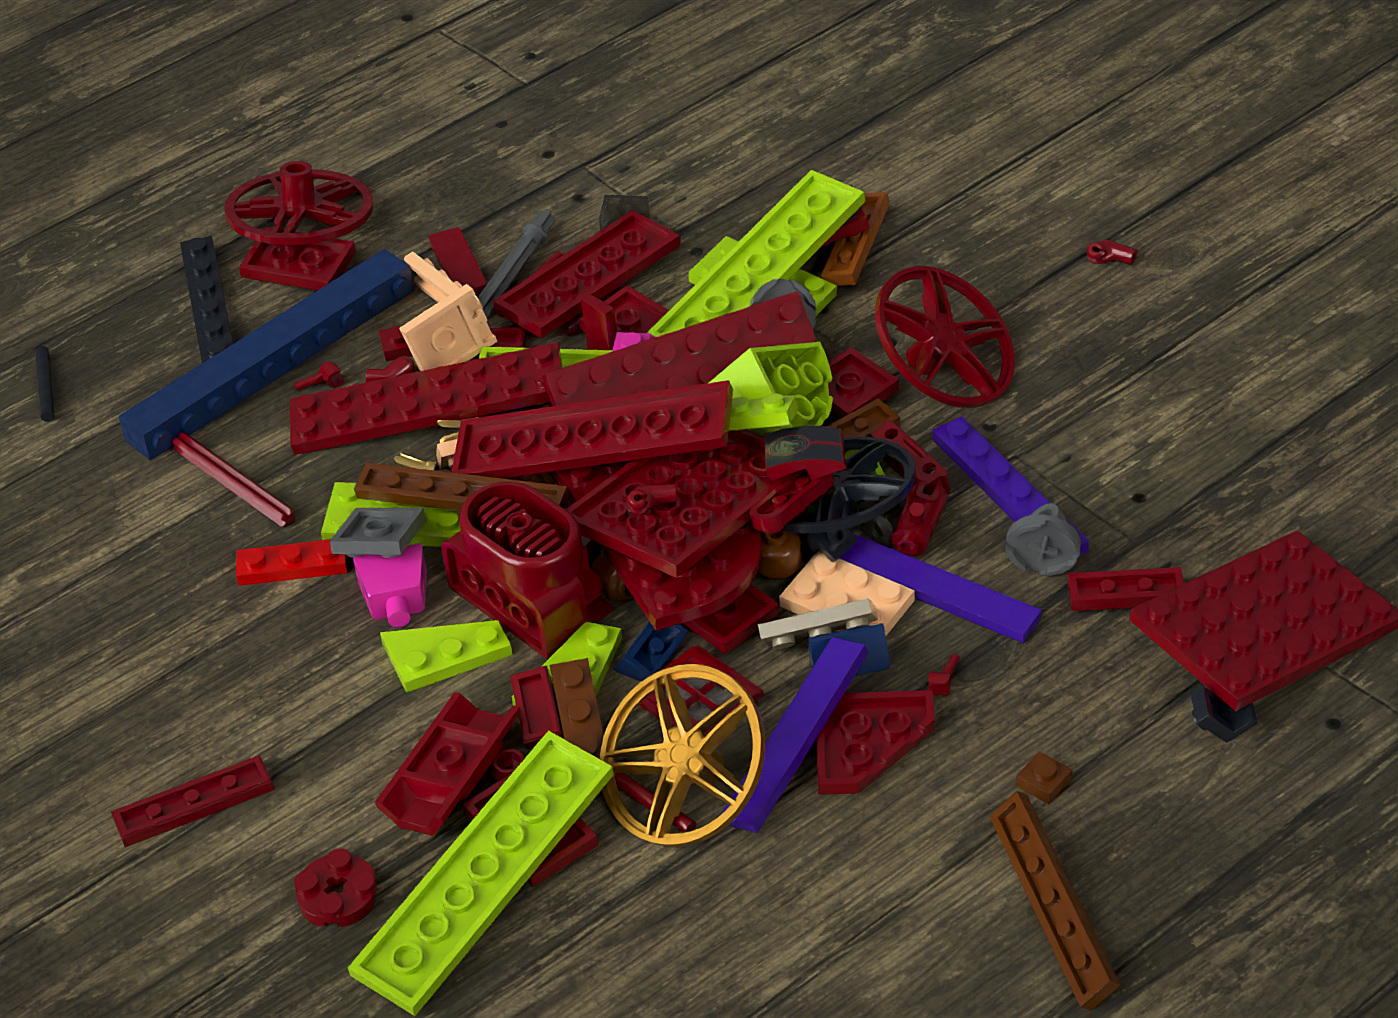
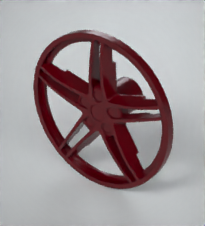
[224,161,373,245]
[875,266,1015,408]

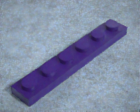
[932,416,1089,556]

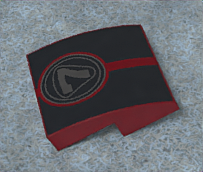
[764,426,846,481]

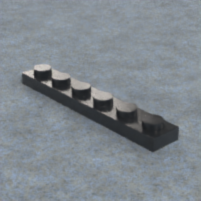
[180,236,233,363]

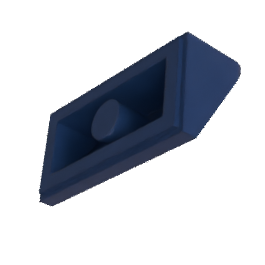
[614,621,689,682]
[808,623,890,676]

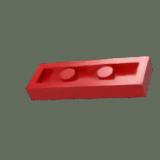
[236,539,348,586]

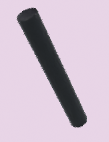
[35,346,55,422]

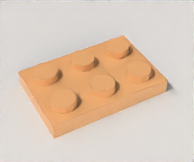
[779,550,915,636]

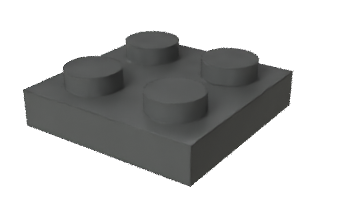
[330,508,426,558]

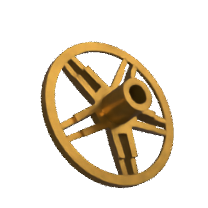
[600,664,765,847]

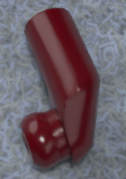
[366,356,415,383]

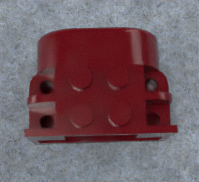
[442,482,613,660]

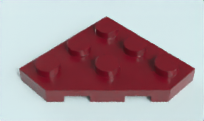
[817,690,935,795]

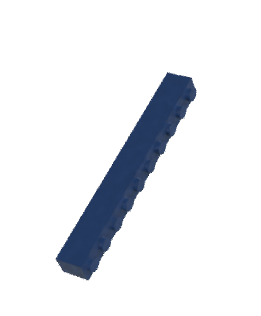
[118,249,414,460]

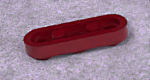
[750,469,835,534]

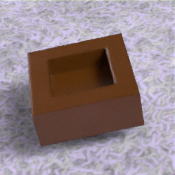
[1016,751,1073,804]

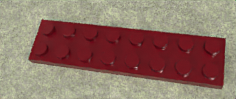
[542,291,817,406]
[290,342,563,455]
[451,380,734,478]

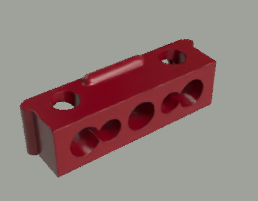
[870,419,951,495]

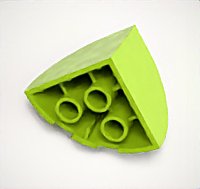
[709,342,833,427]

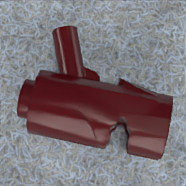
[892,480,948,556]

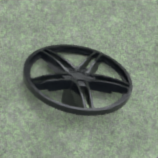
[781,437,916,533]

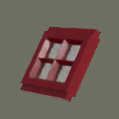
[639,645,764,734]

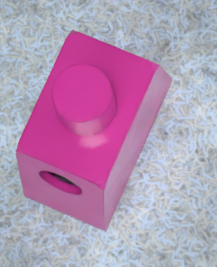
[353,543,427,627]

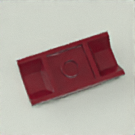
[375,692,521,836]

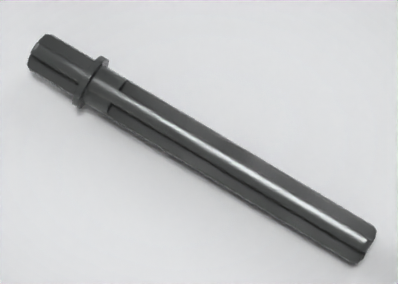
[478,209,555,318]

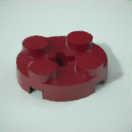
[294,848,378,927]

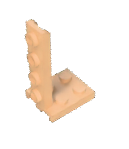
[399,251,497,371]

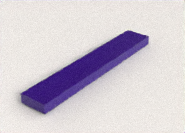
[839,533,1042,643]
[721,637,869,834]

